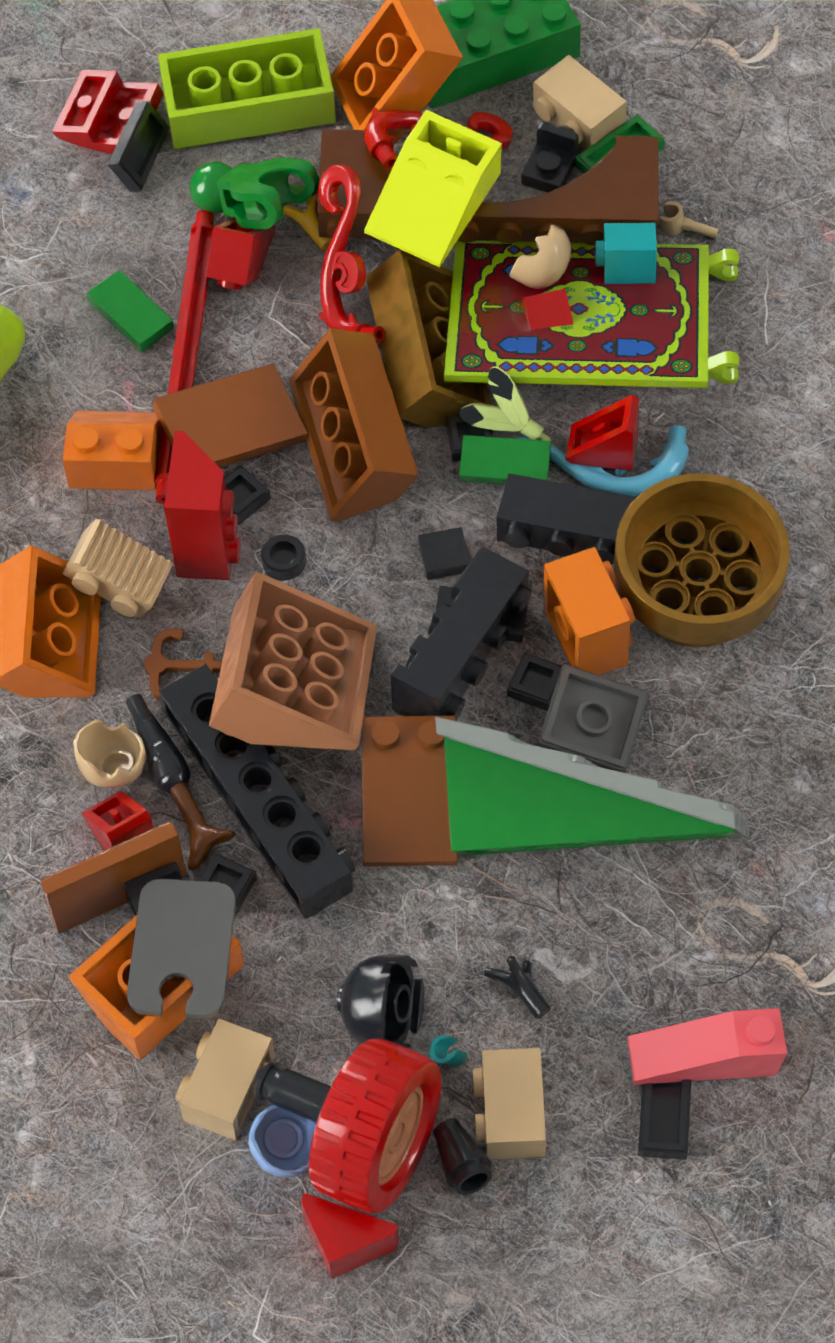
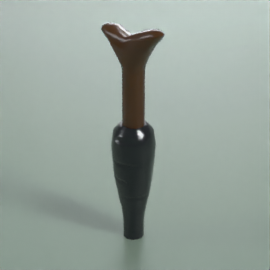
[126,694,235,870]

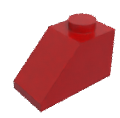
[205,217,276,290]

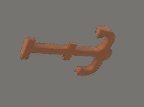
[144,628,222,702]

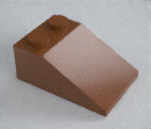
[362,716,457,866]

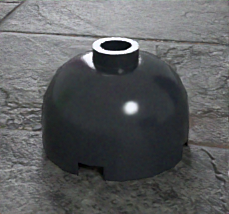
[337,954,424,1048]

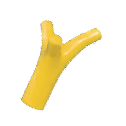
[282,195,332,250]

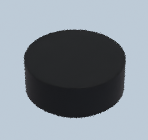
[261,535,306,581]

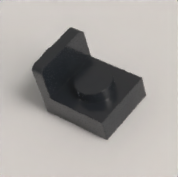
[521,123,579,193]

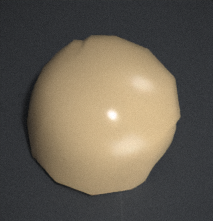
[509,225,571,289]
[73,719,147,788]

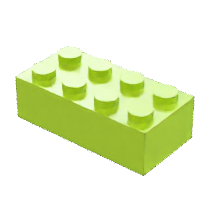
[157,28,336,149]

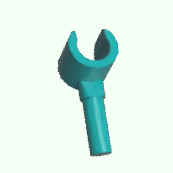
[427,1035,467,1068]

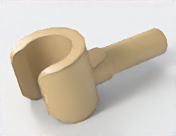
[659,201,719,239]

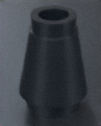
[433,1119,492,1195]

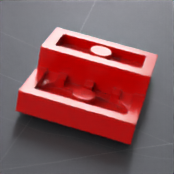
[52,70,164,154]

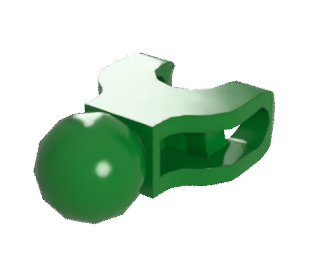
[190,157,319,230]

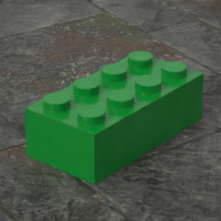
[428,0,581,109]

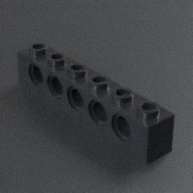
[159,664,355,920]

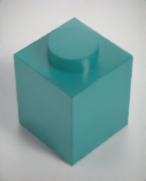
[595,223,657,284]

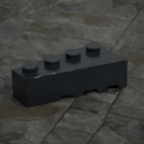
[390,546,532,721]

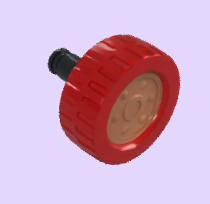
[253,1038,442,1213]

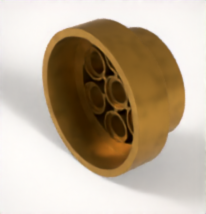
[614,473,790,647]

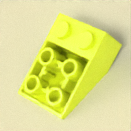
[364,110,502,267]

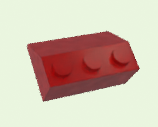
[164,430,241,580]

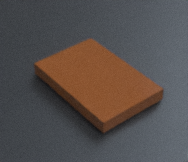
[153,364,308,467]
[40,822,187,934]

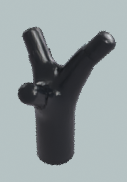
[484,956,551,1019]

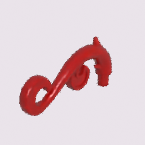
[364,107,514,169]
[318,164,386,343]

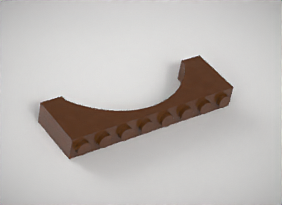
[317,129,659,245]

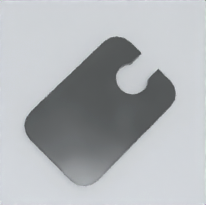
[127,879,236,1019]

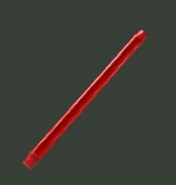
[154,210,215,504]

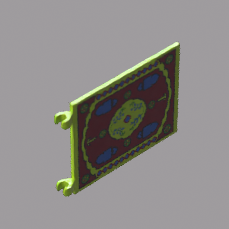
[444,241,739,388]

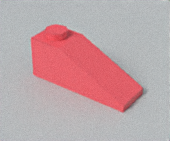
[627,1008,788,1085]

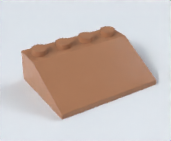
[209,571,377,751]

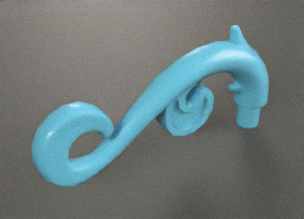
[515,425,689,497]

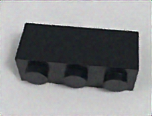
[496,473,636,565]

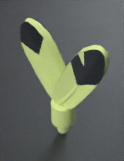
[459,366,551,441]

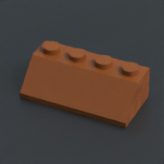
[289,328,419,522]

